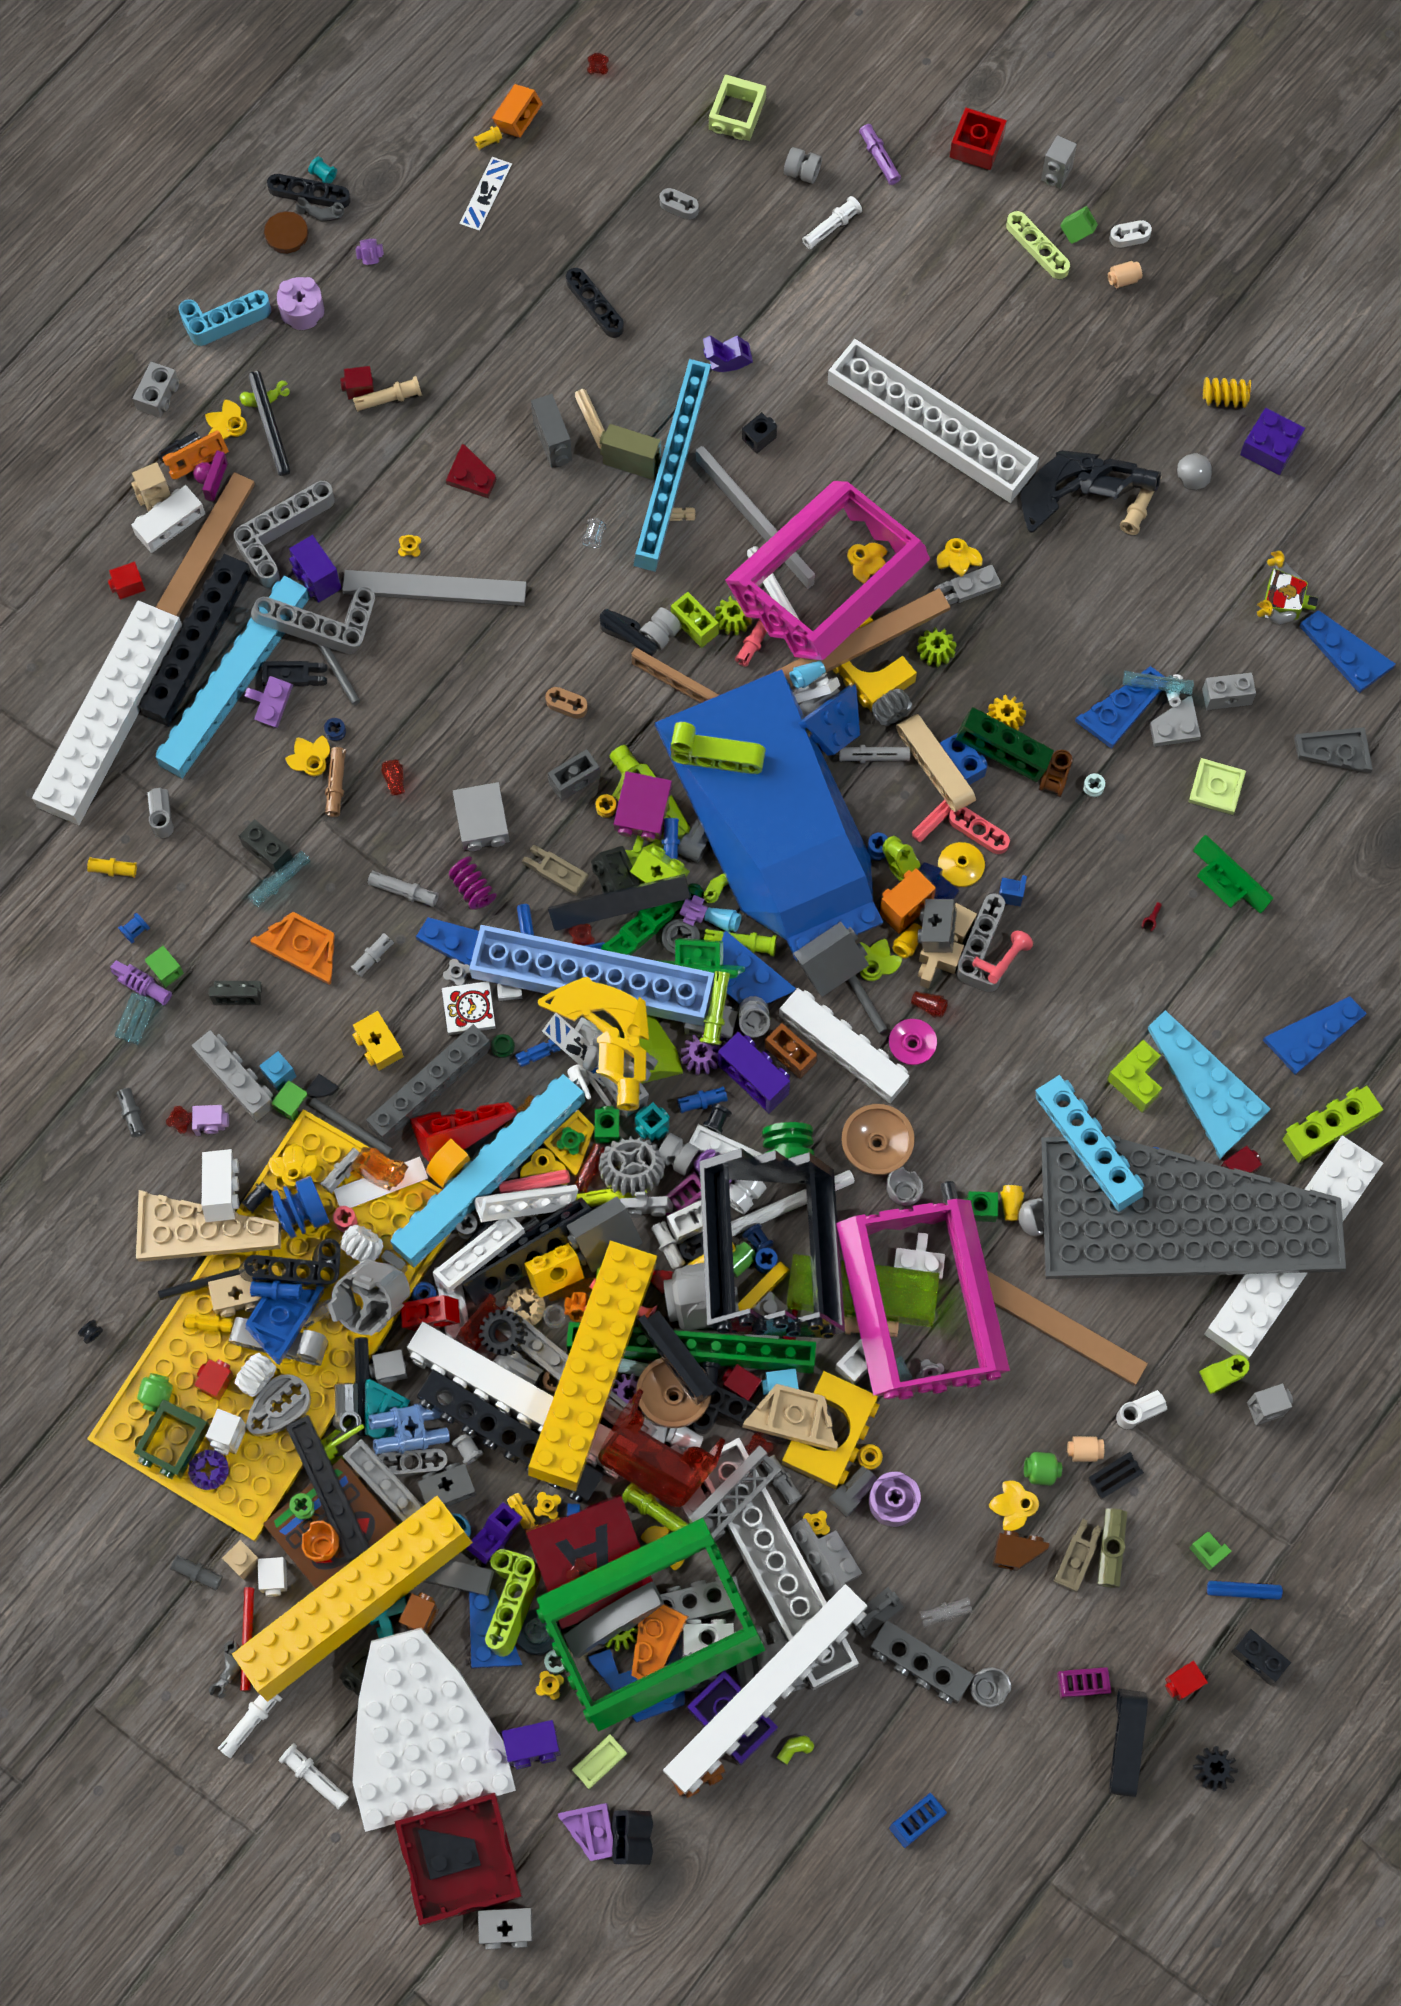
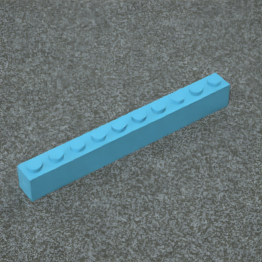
[634,359,711,572]
[156,575,310,779]
[390,1074,586,1268]

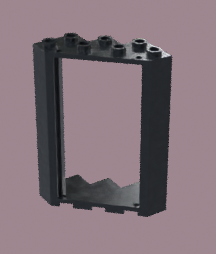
[700,1148,845,1339]

